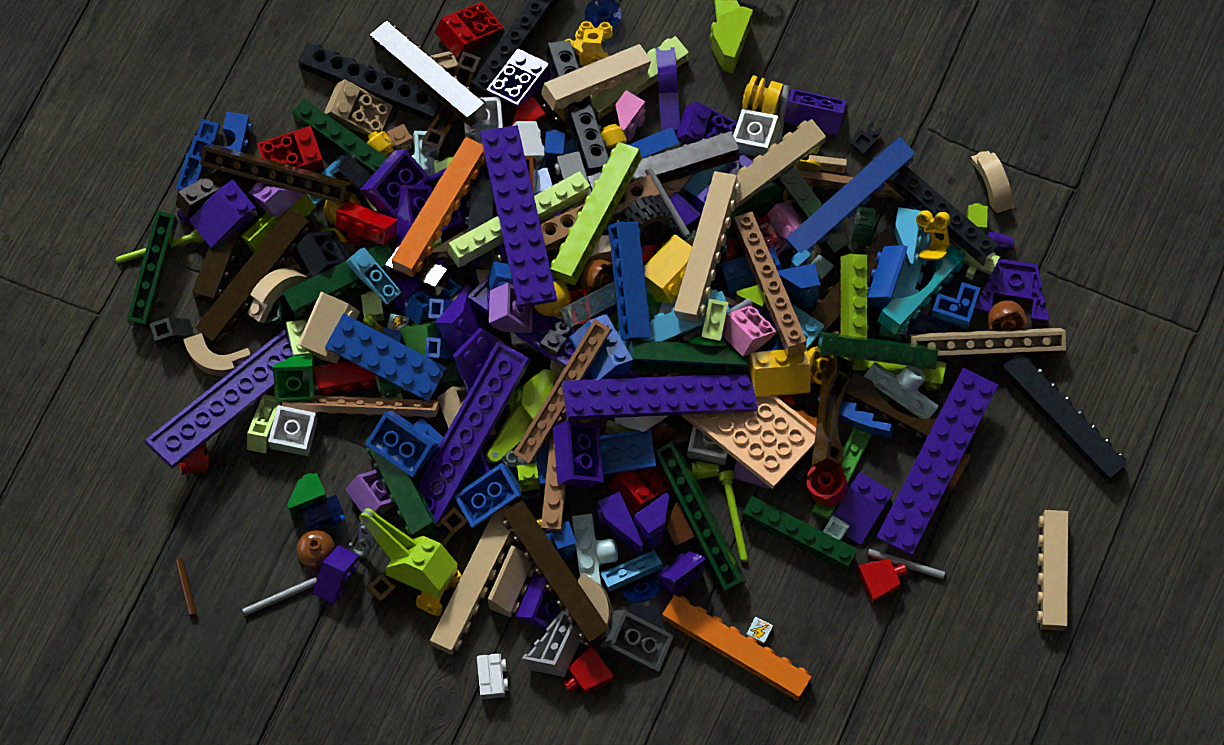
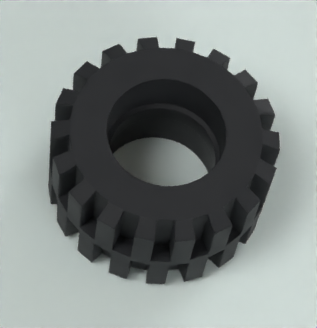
[619,195,672,245]

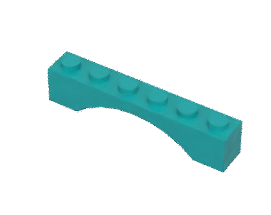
[877,244,966,335]

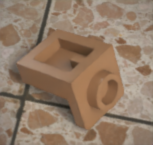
[387,124,414,150]

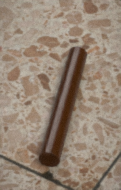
[175,558,197,616]

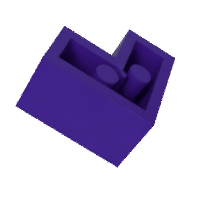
[313,545,359,604]

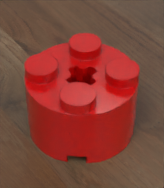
[180,442,209,475]
[807,466,848,508]

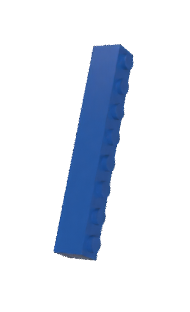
[785,137,915,254]

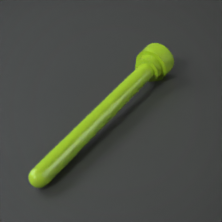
[116,229,205,264]
[718,470,748,563]

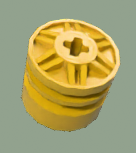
[742,75,784,115]

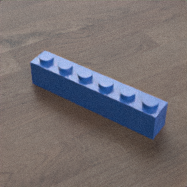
[608,222,651,341]

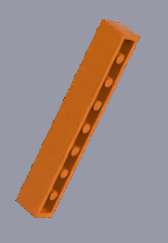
[391,137,486,277]
[662,595,811,701]

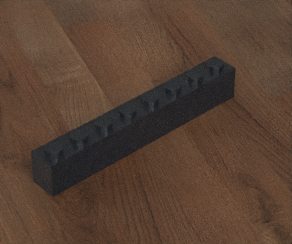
[464,124,498,270]
[1001,352,1127,484]

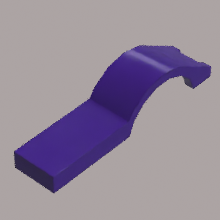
[656,47,680,131]

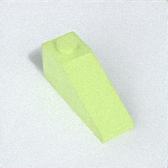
[247,395,282,454]

